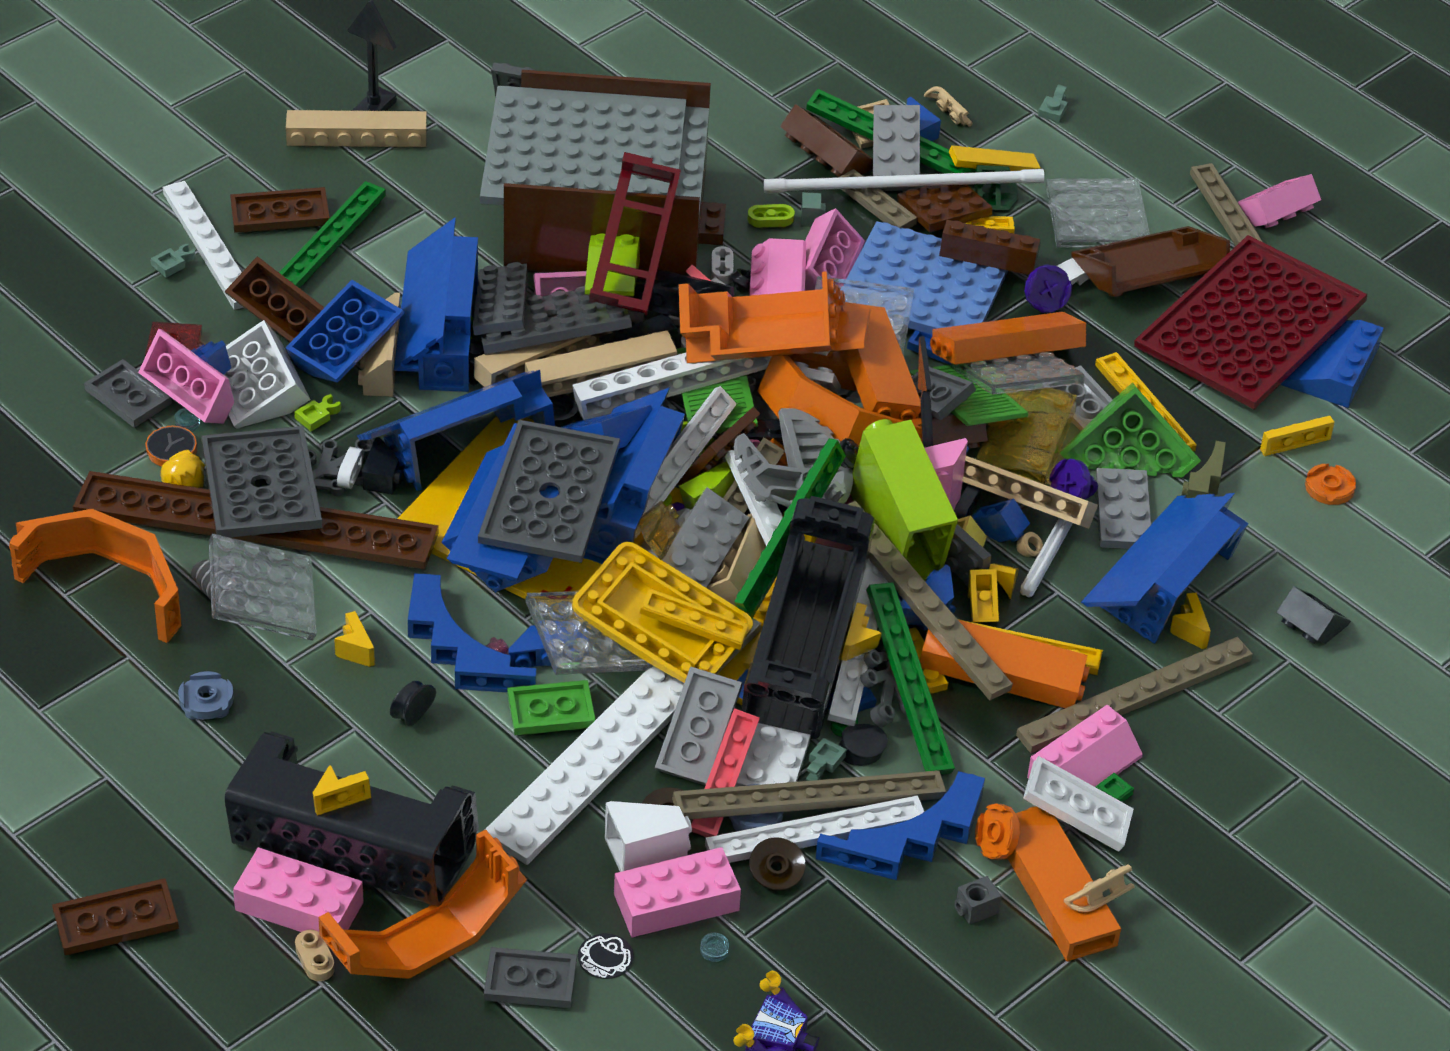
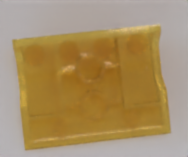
[976,388,1077,486]

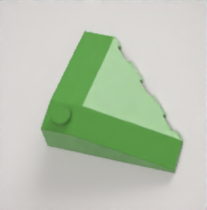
[1059,383,1201,477]

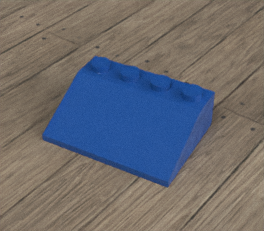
[285,280,404,383]
[1280,320,1384,408]
[561,405,652,449]

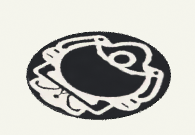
[578,933,633,978]

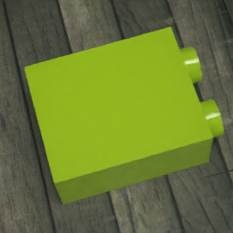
[850,419,958,581]

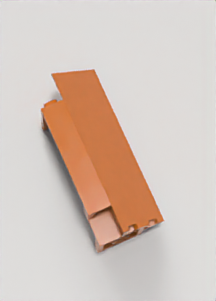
[679,271,871,363]

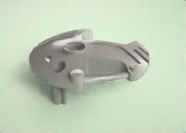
[734,408,853,508]

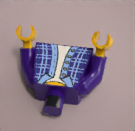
[733,971,819,1051]

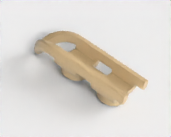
[924,86,973,127]
[1064,864,1135,912]

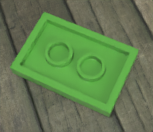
[507,680,595,736]

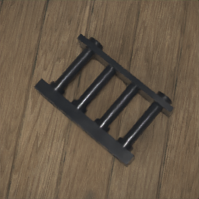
[627,270,734,318]

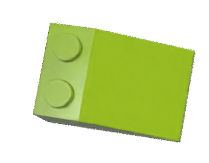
[585,233,640,296]

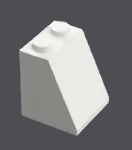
[605,801,692,872]

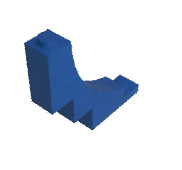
[408,573,536,692]
[816,771,985,880]

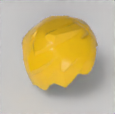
[161,450,205,488]

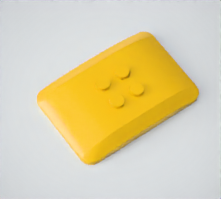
[572,542,753,683]

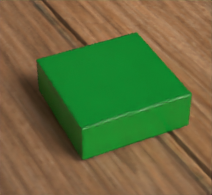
[1095,773,1134,802]

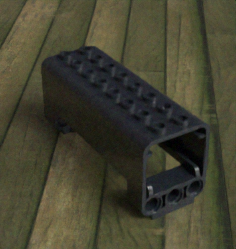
[741,496,875,739]
[225,731,479,907]

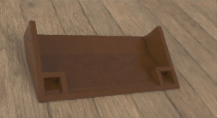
[1071,226,1230,296]

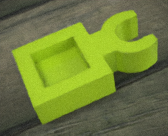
[294,394,341,432]

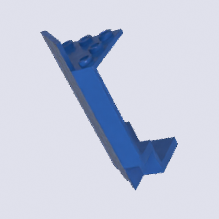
[394,217,478,392]
[357,370,555,491]
[585,387,685,559]
[441,423,559,592]
[1081,493,1249,644]

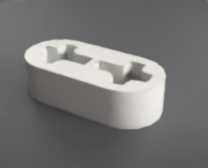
[711,246,733,285]
[337,447,364,489]

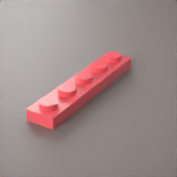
[691,708,760,837]

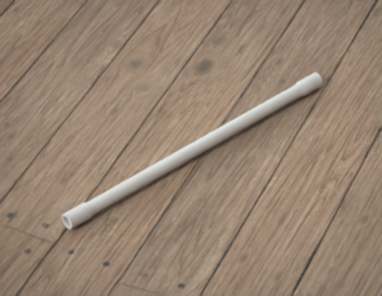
[763,169,1044,193]

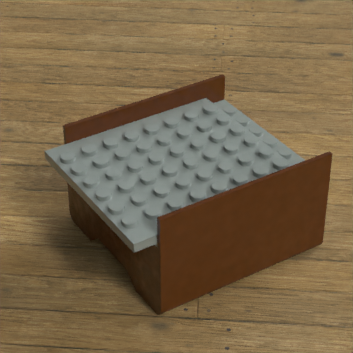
[480,69,726,281]

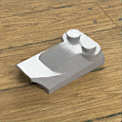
[1040,365,1112,431]

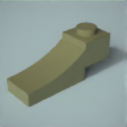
[1181,441,1226,498]

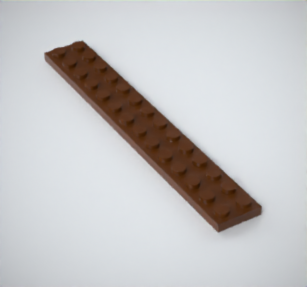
[73,471,439,569]

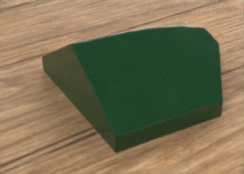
[975,165,1018,212]

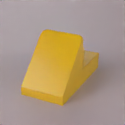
[968,569,999,623]
[1170,592,1211,649]
[841,603,881,661]
[334,611,375,667]
[313,765,371,816]

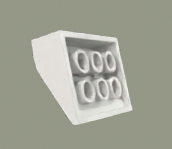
[224,320,311,429]

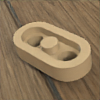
[295,930,334,981]

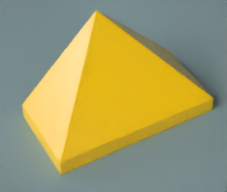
[989,563,1019,599]

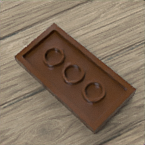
[230,187,330,233]
[52,878,179,955]

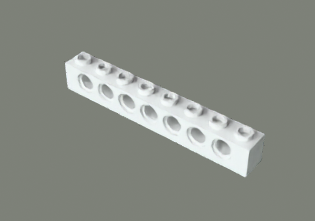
[572,353,772,420]

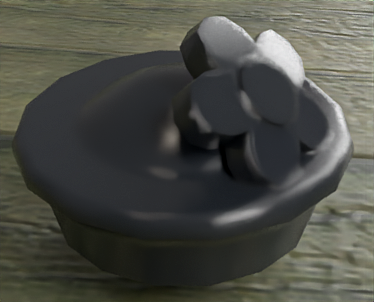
[731,268,751,290]
[839,438,859,469]

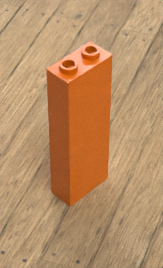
[841,302,921,421]
[930,312,1086,365]
[920,620,1090,708]
[1007,806,1121,962]

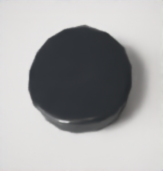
[549,394,579,427]
[390,681,437,726]
[839,724,888,766]

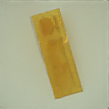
[639,500,680,560]

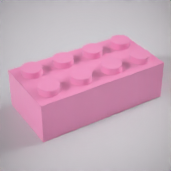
[614,847,741,937]
[233,848,363,932]

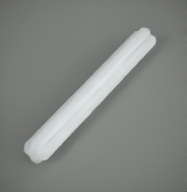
[1020,518,1073,597]

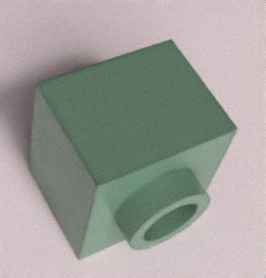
[801,192,826,226]

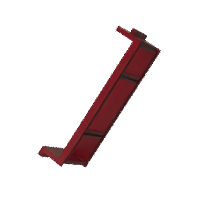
[589,152,681,315]

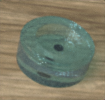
[175,408,201,431]
[700,933,729,962]

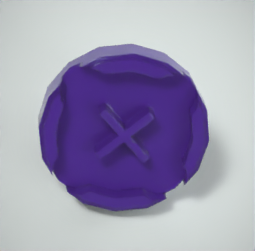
[1024,265,1072,313]
[1049,459,1098,500]

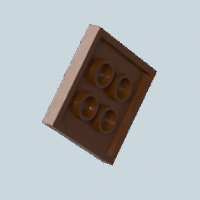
[897,185,992,232]
[677,407,760,486]

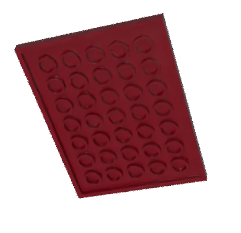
[1134,235,1367,409]

